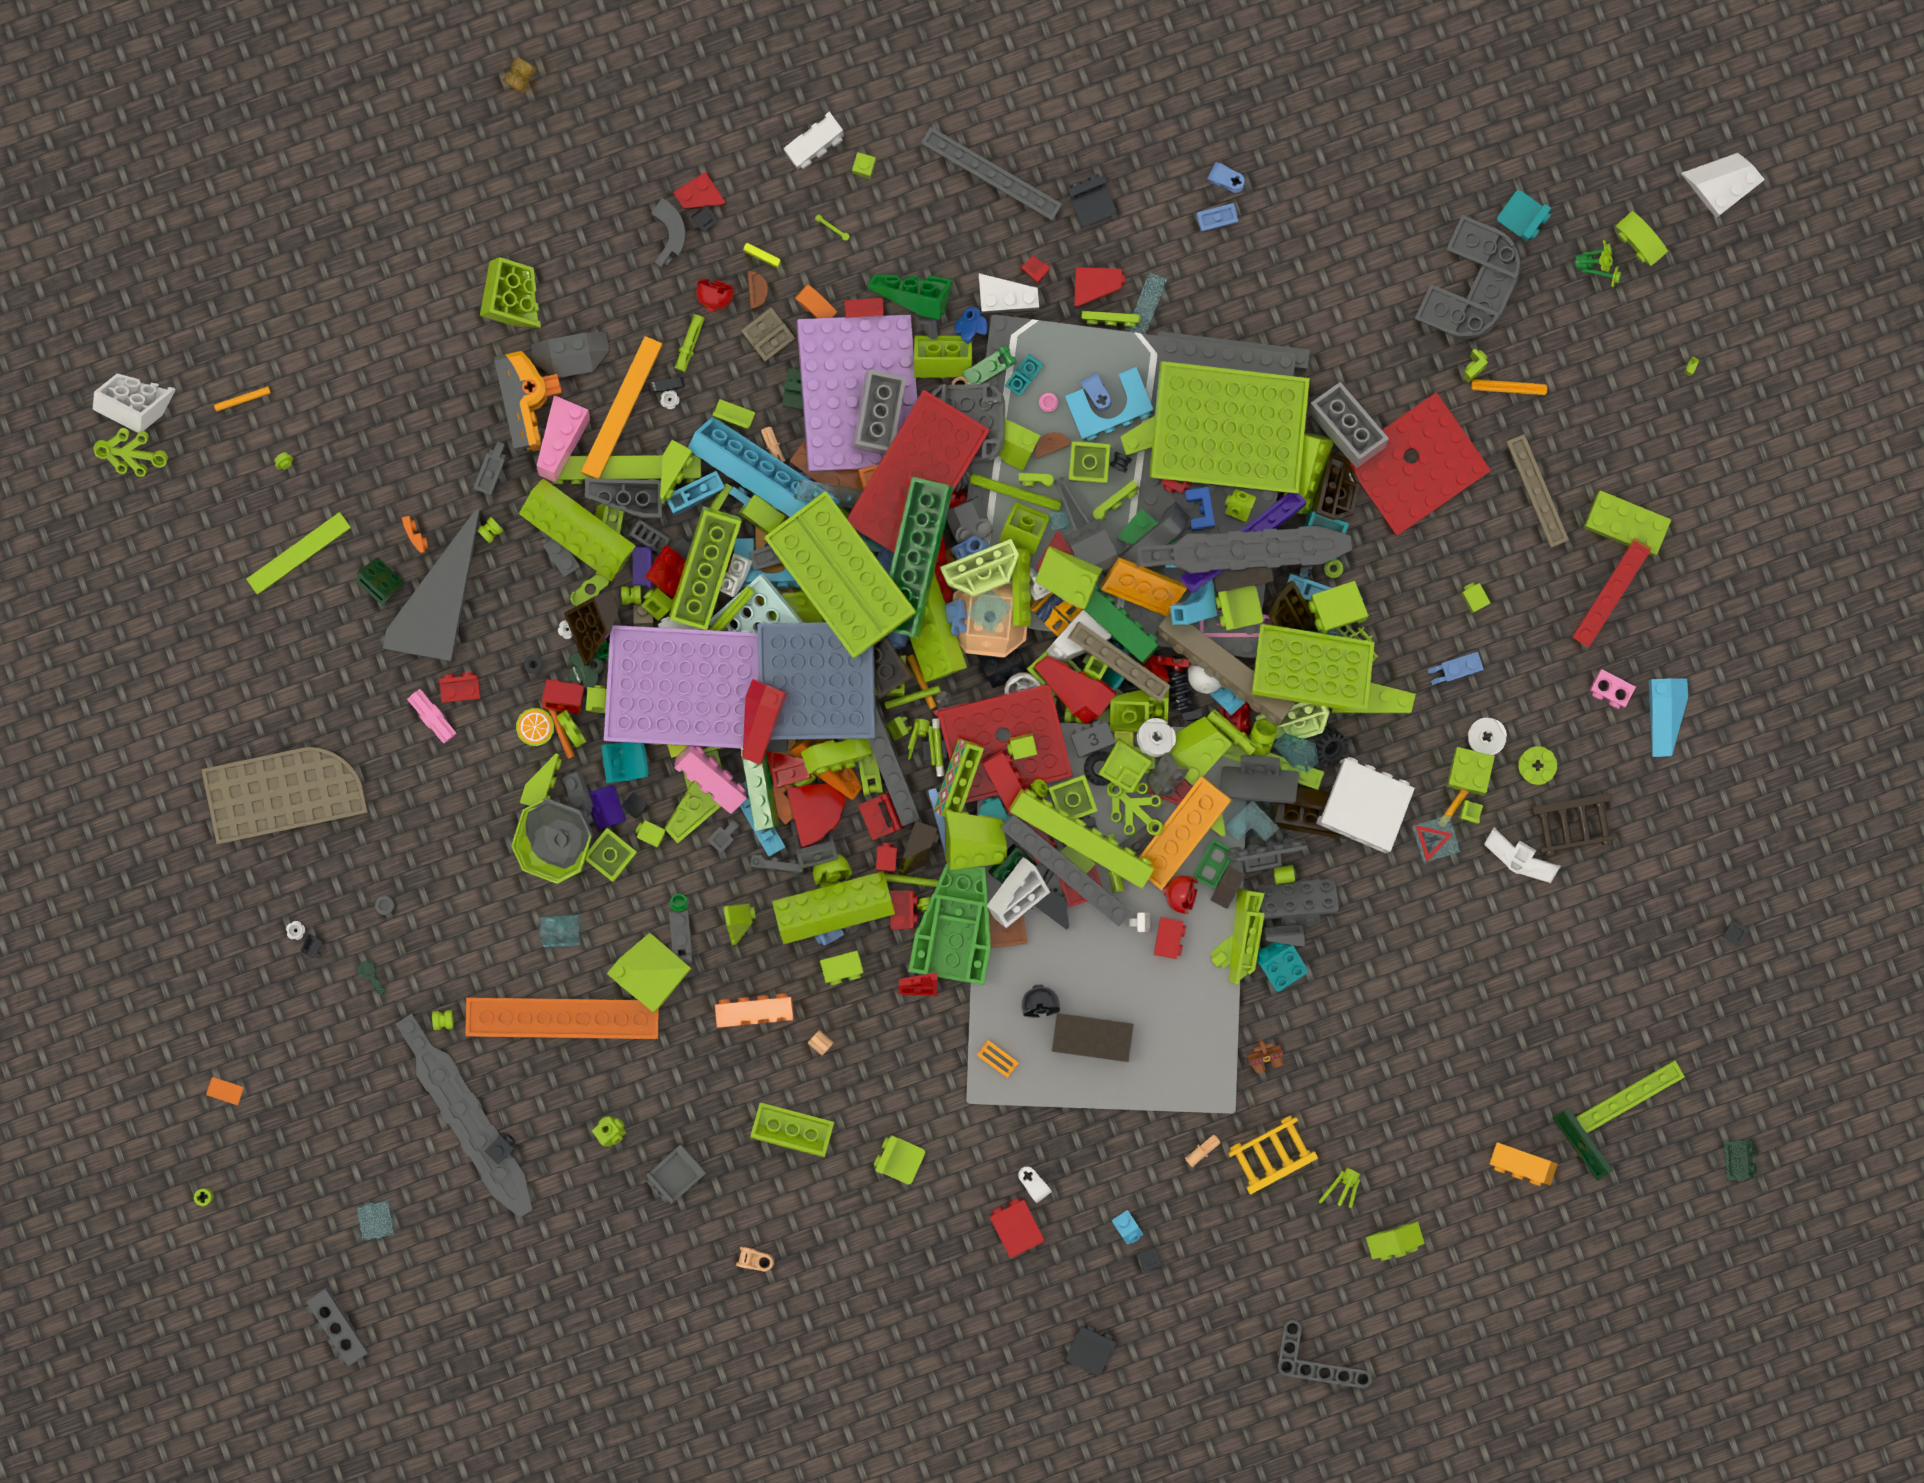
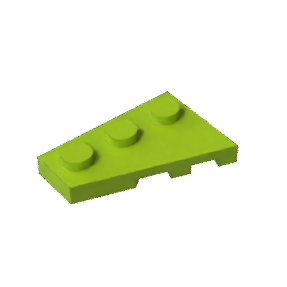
[665,780,721,843]

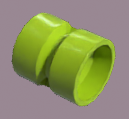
[1249,719,1278,756]

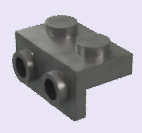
[1147,752,1189,796]

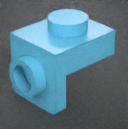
[729,487,751,515]
[1111,1210,1143,1245]

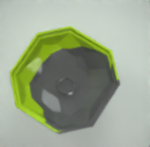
[511,798,593,884]

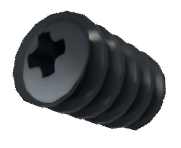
[1167,671,1194,712]

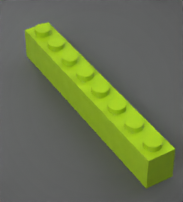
[547,455,702,485]
[1009,789,1154,889]

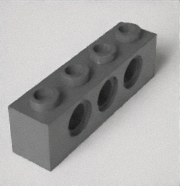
[306,1288,369,1366]

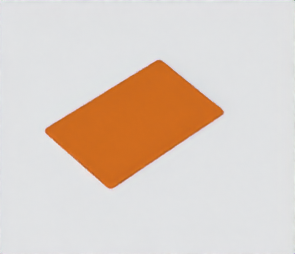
[206,1077,244,1105]

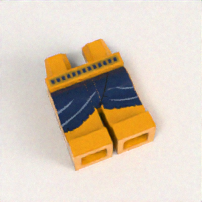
[1030,592,1083,636]

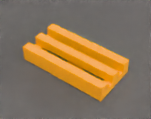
[977,1040,1019,1078]

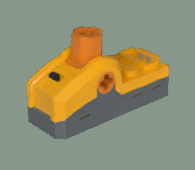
[494,351,562,455]

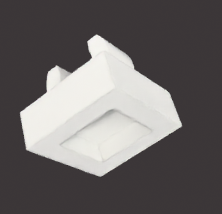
[1129,913,1151,932]

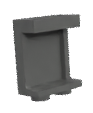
[791,823,838,868]
[646,1144,707,1204]

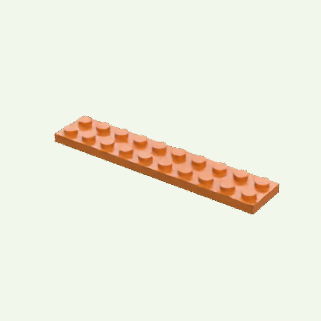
[466,998,659,1039]

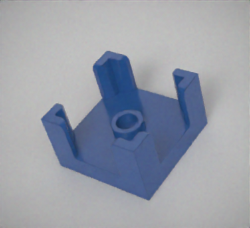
[1185,487,1215,531]

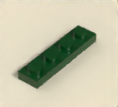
[1552,1108,1613,1180]

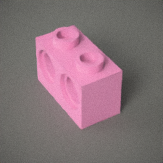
[1589,669,1636,709]

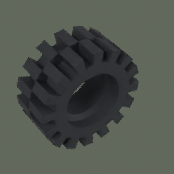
[1311,728,1349,766]
[1084,751,1111,786]

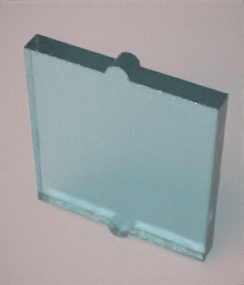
[966,590,1012,633]
[356,1201,394,1240]

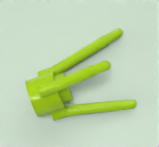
[907,719,936,765]
[1319,1168,1361,1208]

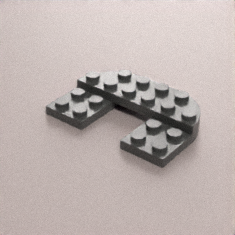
[1415,215,1521,339]

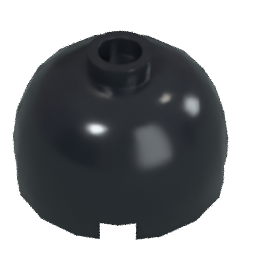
[1021,984,1060,1018]

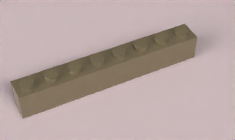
[1155,612,1295,726]

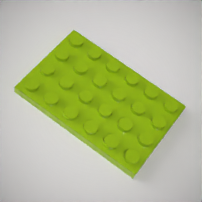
[1252,624,1375,713]

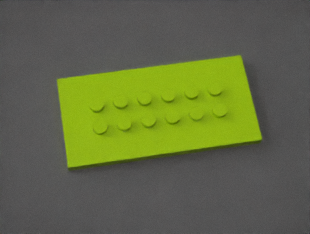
[764,491,916,659]

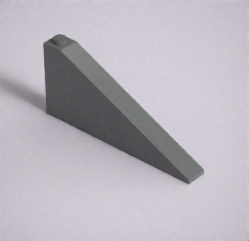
[381,510,481,662]

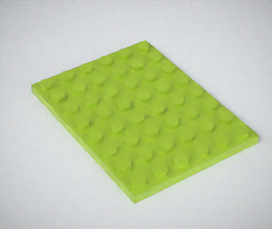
[1149,361,1310,493]

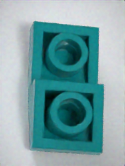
[1005,353,1044,397]

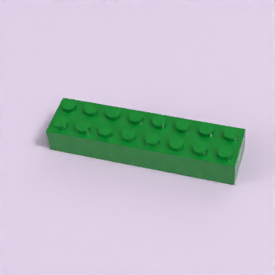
[889,477,954,637]

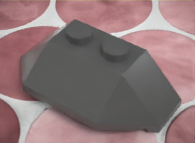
[531,332,609,378]

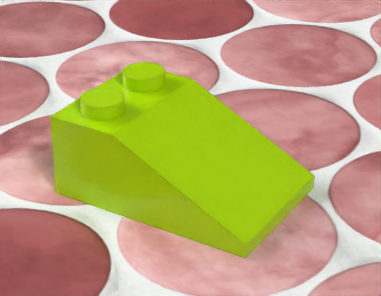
[1035,546,1102,609]

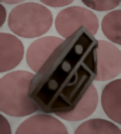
[1313,452,1360,520]
[1268,581,1318,632]

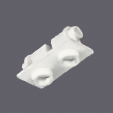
[1030,568,1051,601]

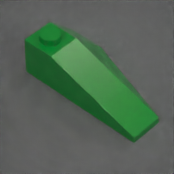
[868,275,953,320]

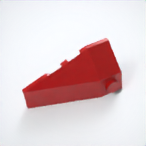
[1035,656,1116,724]
[742,679,788,765]

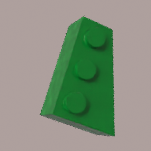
[1116,509,1178,545]

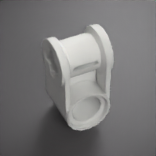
[1018,1166,1052,1204]

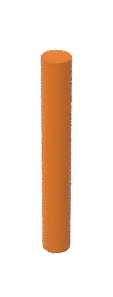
[548,710,575,759]

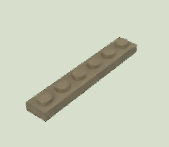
[1506,434,1569,548]
[1067,622,1170,702]

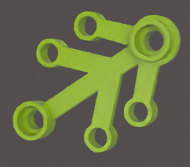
[93,428,168,477]
[1107,782,1164,836]

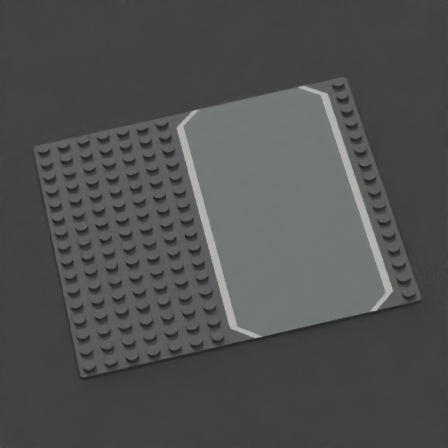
[954,315,1296,658]

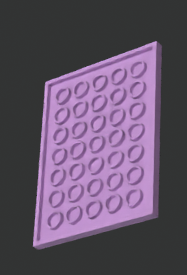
[796,315,917,472]
[604,625,759,749]

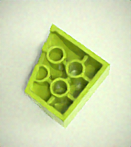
[480,257,541,328]
[1169,716,1234,786]
[945,809,1007,870]

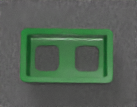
[1193,840,1231,888]

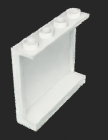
[1316,757,1415,853]

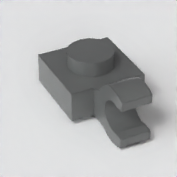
[707,820,740,853]

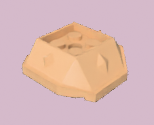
[953,581,1027,657]

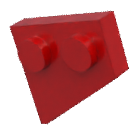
[1149,656,1189,671]
[766,751,812,788]

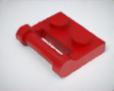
[858,793,905,840]

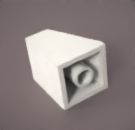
[1046,610,1112,662]

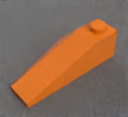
[789,739,862,800]

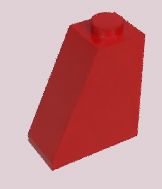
[1074,267,1125,308]

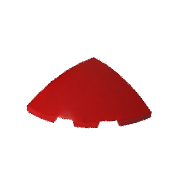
[787,784,846,848]

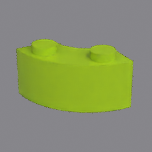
[1616,211,1668,266]

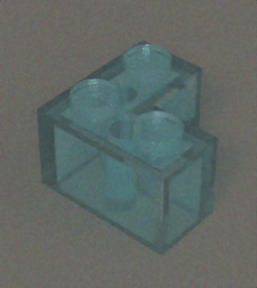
[1224,801,1279,842]

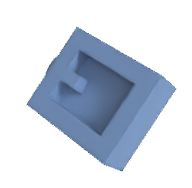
[814,929,844,946]

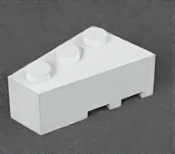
[979,274,1039,314]
[987,857,1050,928]

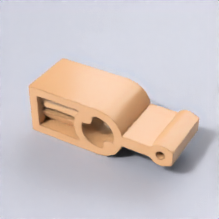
[808,1030,834,1056]

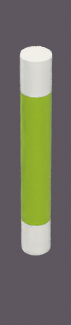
[932,718,944,776]

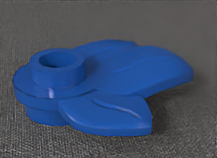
[954,306,988,344]

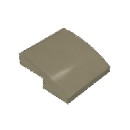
[740,307,795,361]

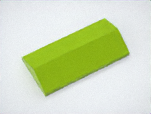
[750,1102,834,1158]

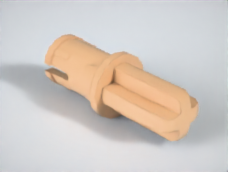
[761,427,785,462]
[1185,1135,1220,1167]

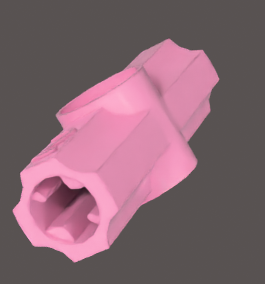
[407,689,457,744]

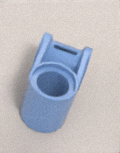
[1207,162,1245,193]
[1080,372,1112,410]
[951,536,990,560]

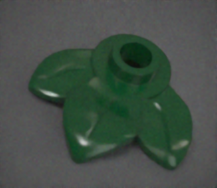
[568,652,603,689]

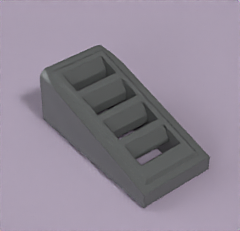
[627,517,671,554]
[1264,925,1305,946]

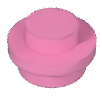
[1039,393,1058,412]

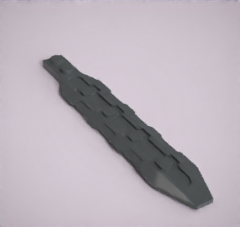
[1135,526,1352,573]
[396,1014,533,1218]

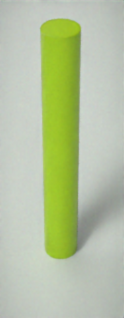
[885,685,941,709]
[884,873,939,887]

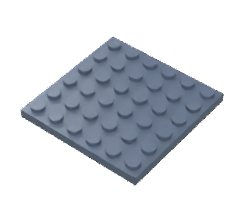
[757,622,876,740]

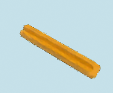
[1471,379,1547,395]

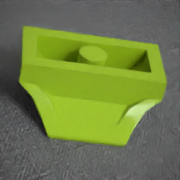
[595,504,625,534]

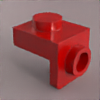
[1161,479,1192,494]

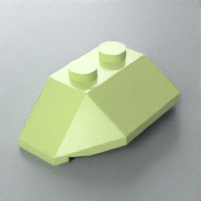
[940,539,1019,597]
[1255,701,1330,743]

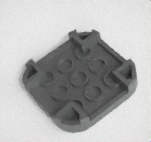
[932,383,1005,462]

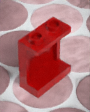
[989,1197,1045,1258]

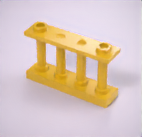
[1228,1115,1318,1195]

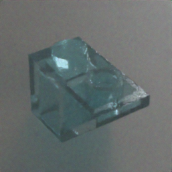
[1274,733,1319,772]

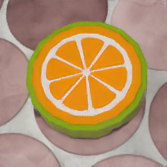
[516,708,554,746]

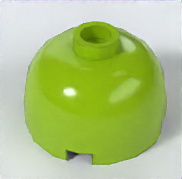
[813,854,852,887]

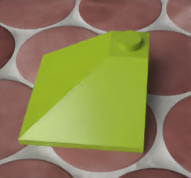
[607,933,692,1013]

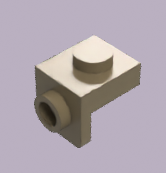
[633,604,654,628]

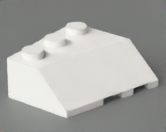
[1681,153,1764,218]
[93,374,175,433]

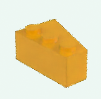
[1490,1143,1558,1186]

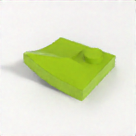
[1099,738,1152,793]

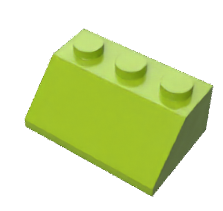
[914,336,972,378]

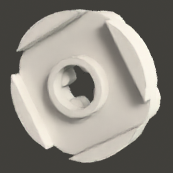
[1137,718,1176,757]
[1468,718,1507,755]

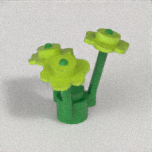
[1576,240,1622,287]

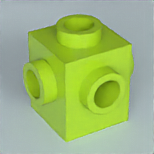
[1224,488,1256,522]
[592,1116,627,1147]

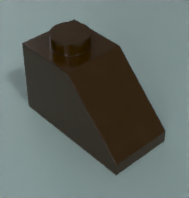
[1210,866,1246,909]

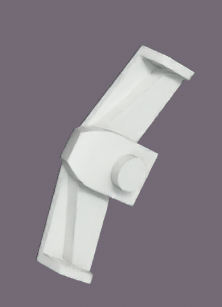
[1484,827,1561,883]

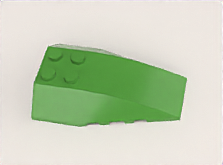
[908,863,991,985]

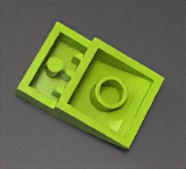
[1110,689,1169,732]

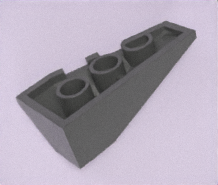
[585,478,662,518]

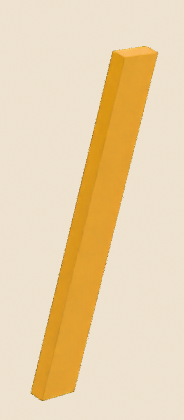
[581,336,663,479]

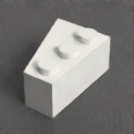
[783,112,844,170]

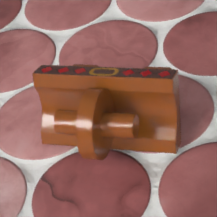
[1247,1039,1284,1073]

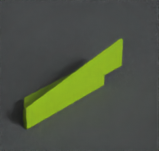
[1229,888,1265,985]

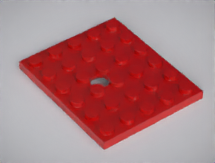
[1343,392,1491,536]
[937,684,1073,803]

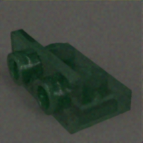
[1724,1140,1757,1180]

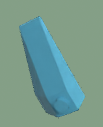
[1648,678,1688,757]

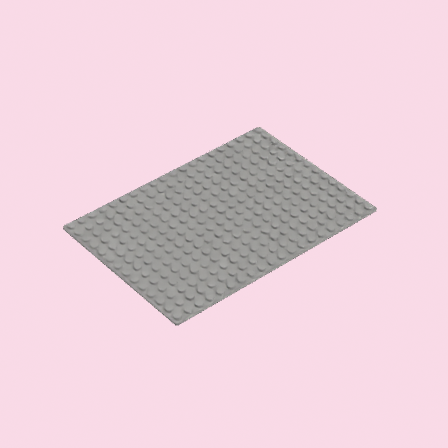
[966,723,1249,1114]

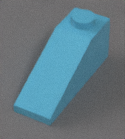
[666,471,725,516]

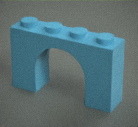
[1065,367,1154,441]
[734,538,802,590]
[1165,565,1217,625]

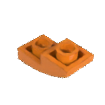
[795,284,837,319]
[402,516,428,554]

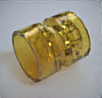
[502,57,537,93]

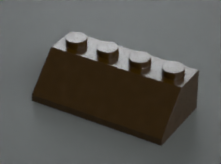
[1270,787,1346,839]

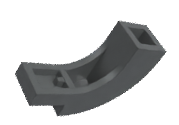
[651,198,686,269]

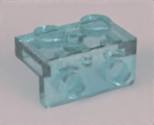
[540,915,580,948]

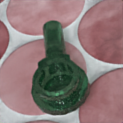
[357,960,386,996]

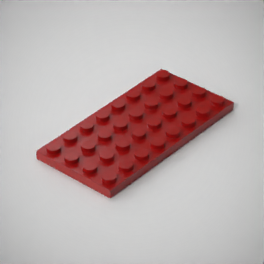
[846,390,990,553]

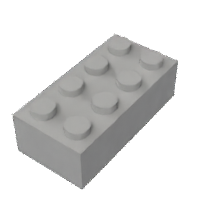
[852,370,906,455]
[1308,382,1389,469]

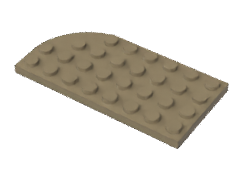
[201,747,368,845]

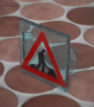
[1412,815,1460,863]

